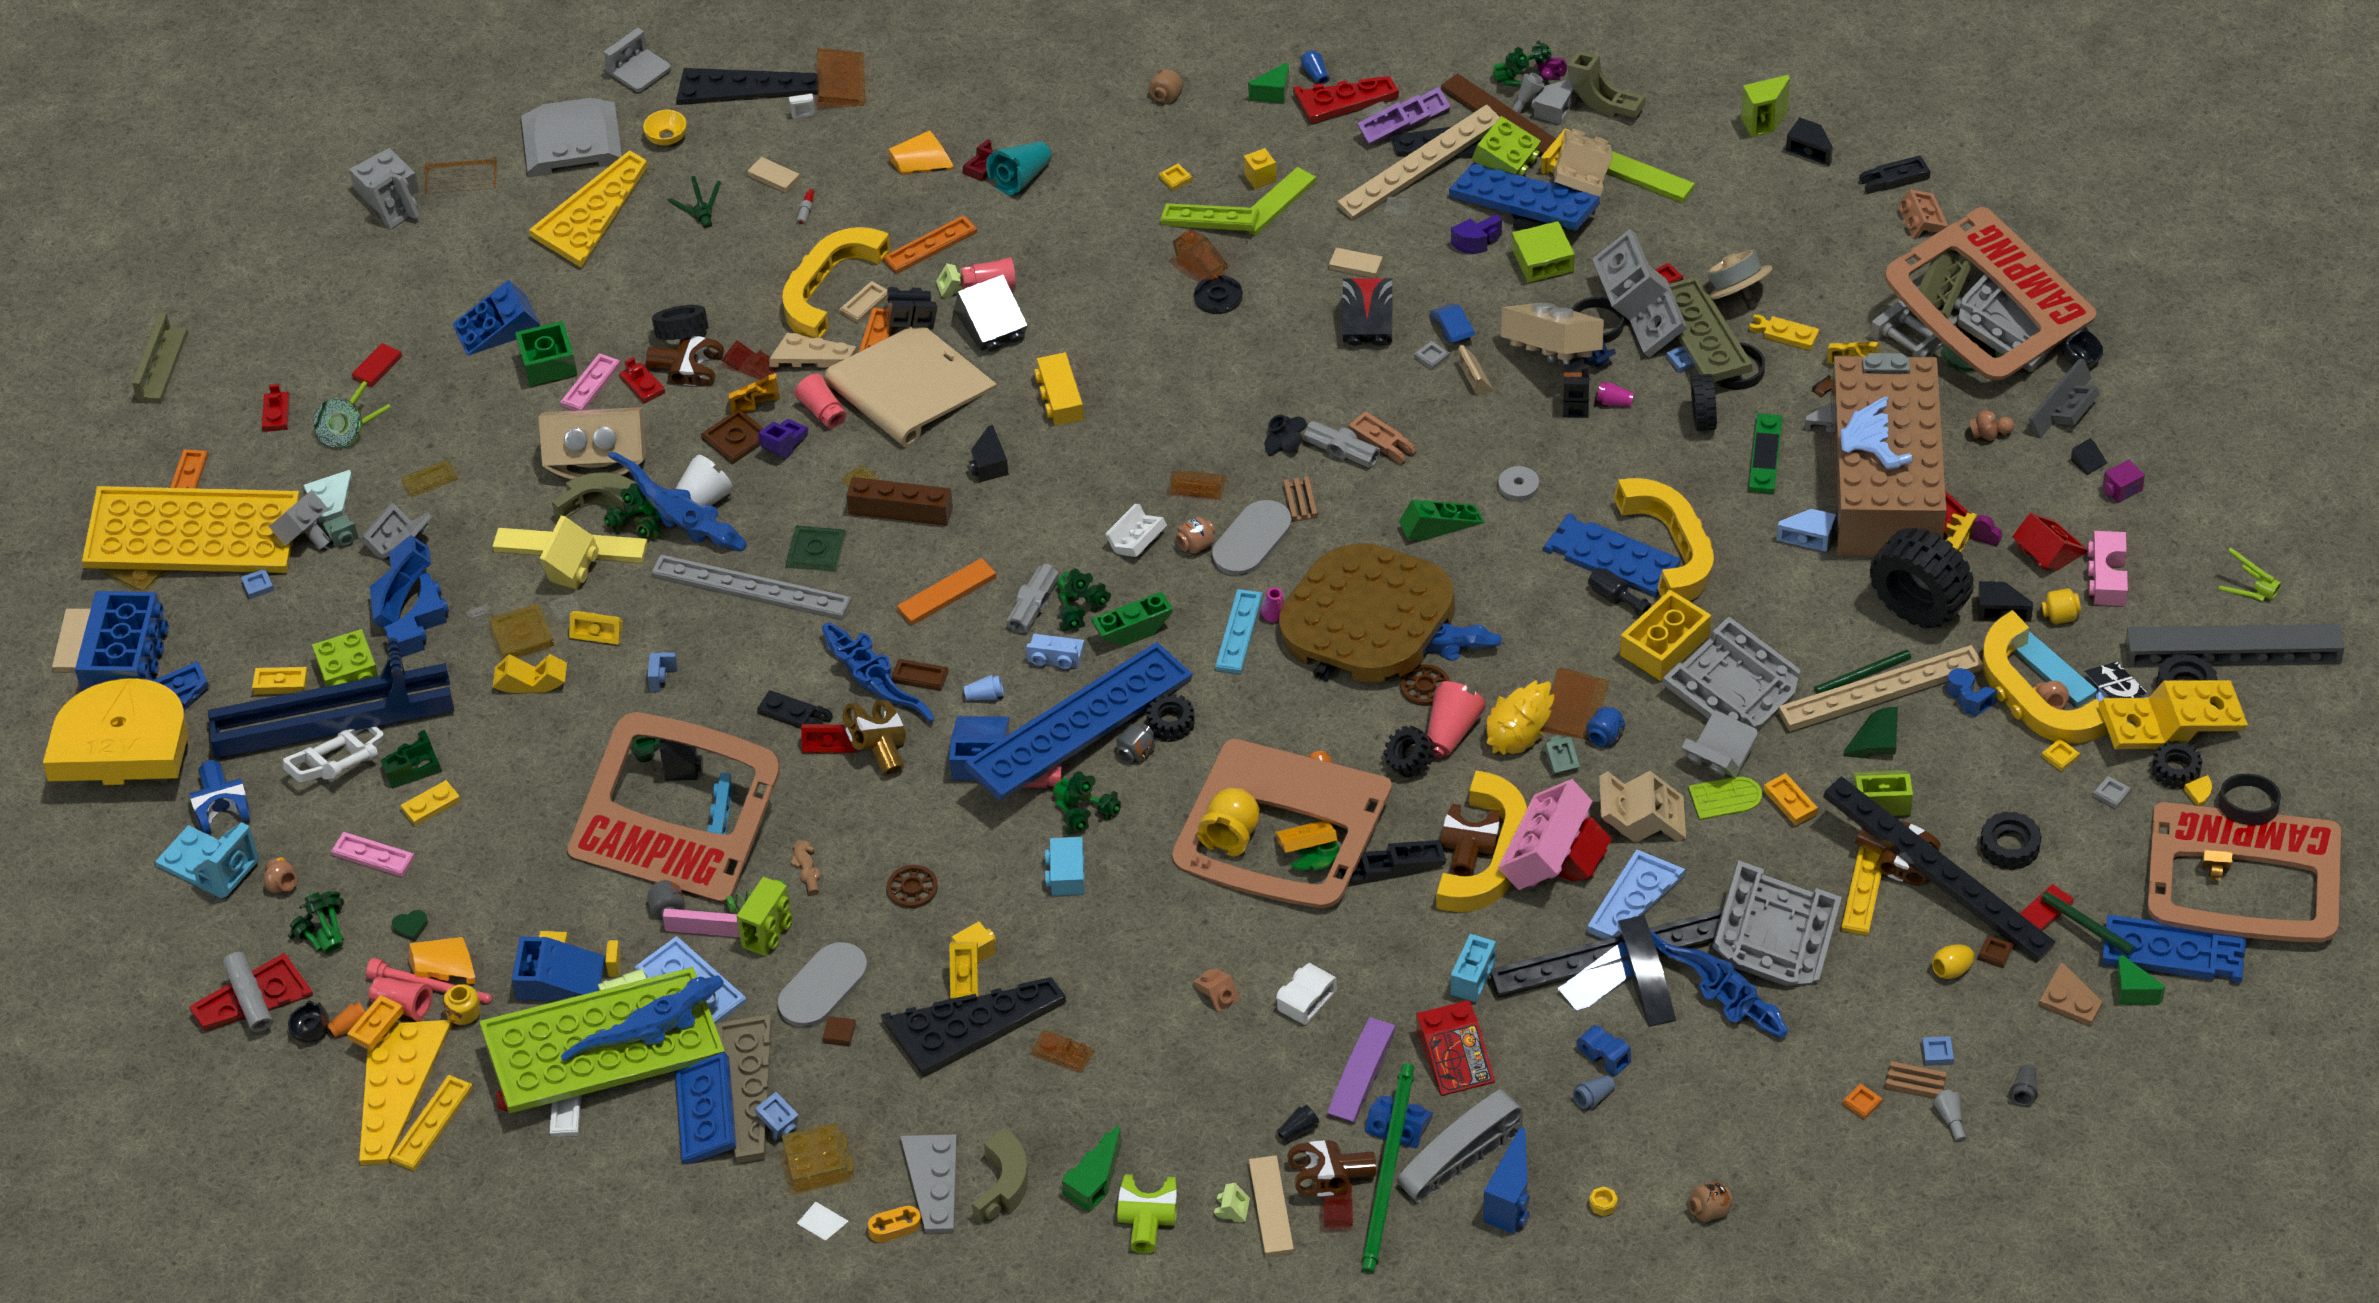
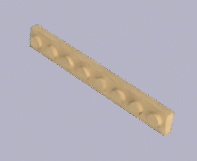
[1338,105,1500,220]
[1778,645,1983,732]

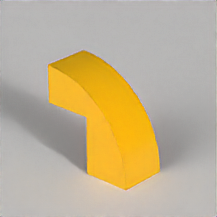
[492,654,567,693]

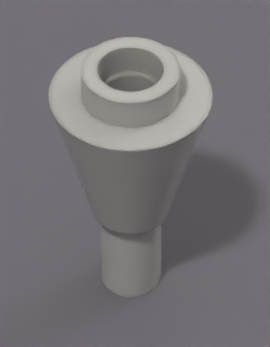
[1512,72,1545,114]
[1933,1090,1966,1141]

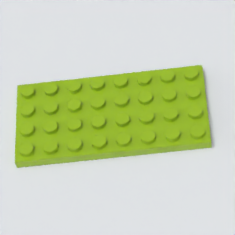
[479,967,725,1114]

